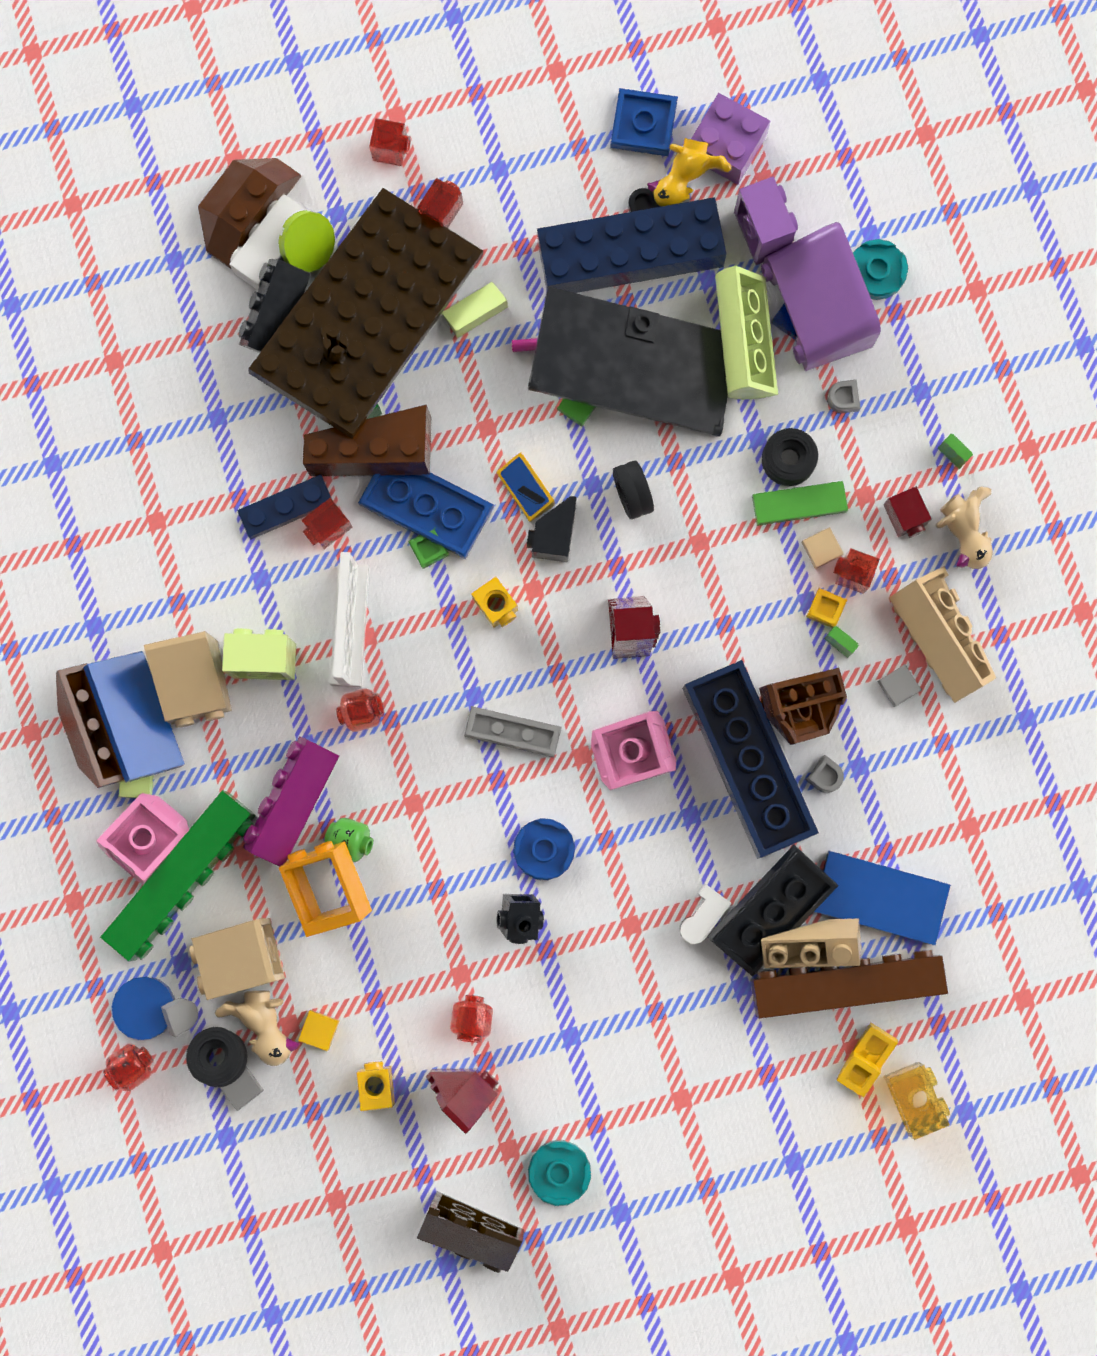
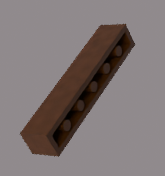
[750,950,948,1019]

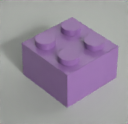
[691,92,771,185]
[734,176,798,265]

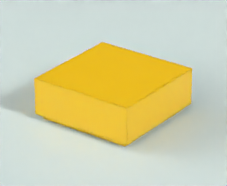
[806,588,847,628]
[298,1010,340,1051]

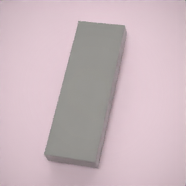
[464,706,561,757]

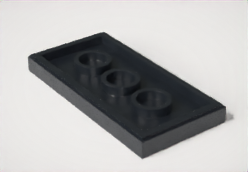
[707,845,839,977]

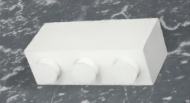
[229,193,306,290]

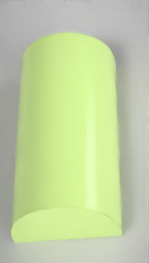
[715,265,778,400]

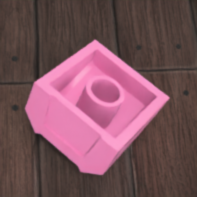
[591,711,676,790]
[96,793,189,885]

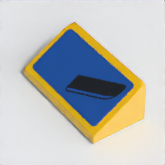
[496,452,555,522]

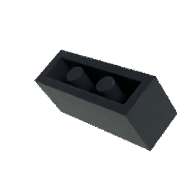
[238,259,311,353]

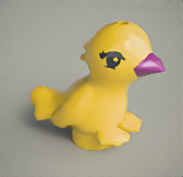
[647,138,731,207]

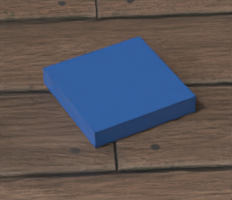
[610,88,678,157]

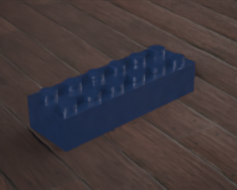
[537,197,727,293]
[682,660,819,859]

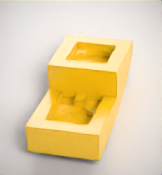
[837,1022,898,1098]

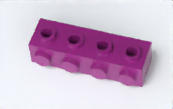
[243,736,339,867]

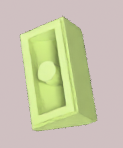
[442,282,508,338]

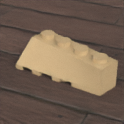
[889,566,996,703]

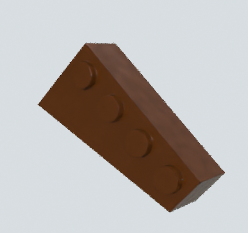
[303,404,432,476]

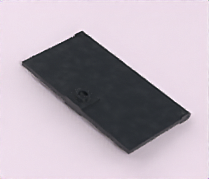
[528,286,728,437]

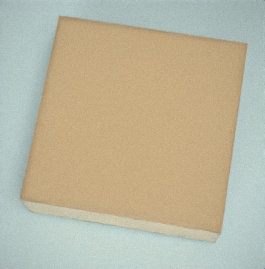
[801,527,844,569]

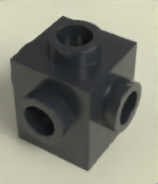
[496,894,544,944]

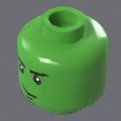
[324,818,374,862]

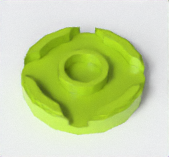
[278,210,335,272]

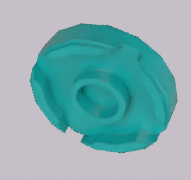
[853,239,909,300]
[528,1140,591,1206]

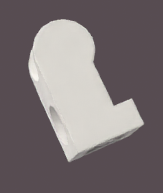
[680,884,731,944]

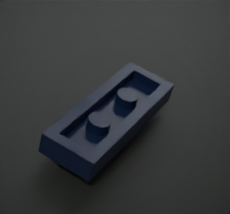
[237,474,334,540]

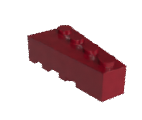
[608,596,660,659]

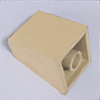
[144,631,232,728]
[189,918,285,1000]

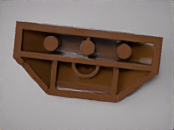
[198,158,301,269]
[56,663,125,788]
[759,668,847,745]

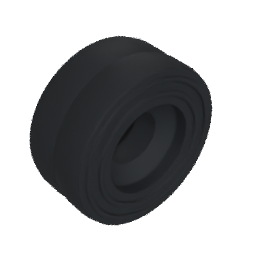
[762,428,818,486]
[613,460,654,519]
[186,1027,248,1087]

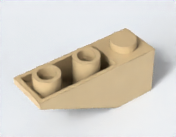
[761,918,862,968]

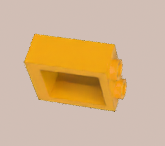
[279,841,372,937]

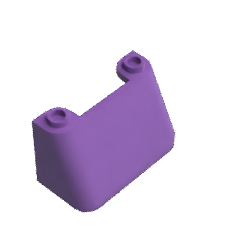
[761,222,881,371]

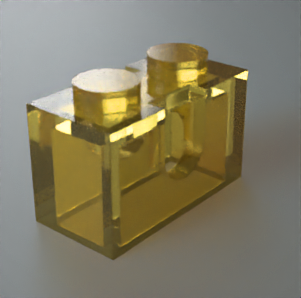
[883,1062,950,1140]

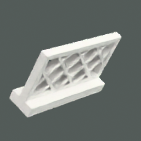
[330,552,369,687]

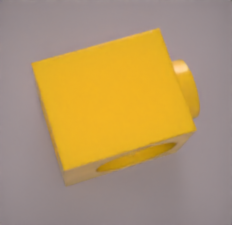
[471,576,518,628]
[356,1061,395,1111]

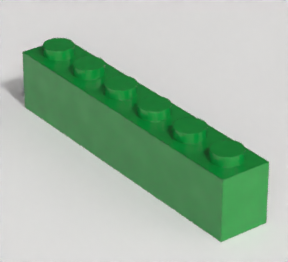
[100,790,256,961]

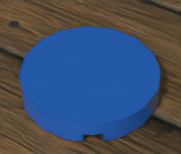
[513,818,575,880]
[111,976,175,1040]

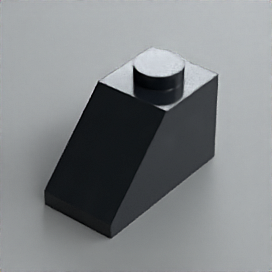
[526,496,577,562]

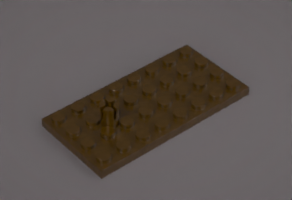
[248,188,483,439]

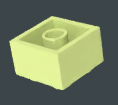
[222,628,296,680]

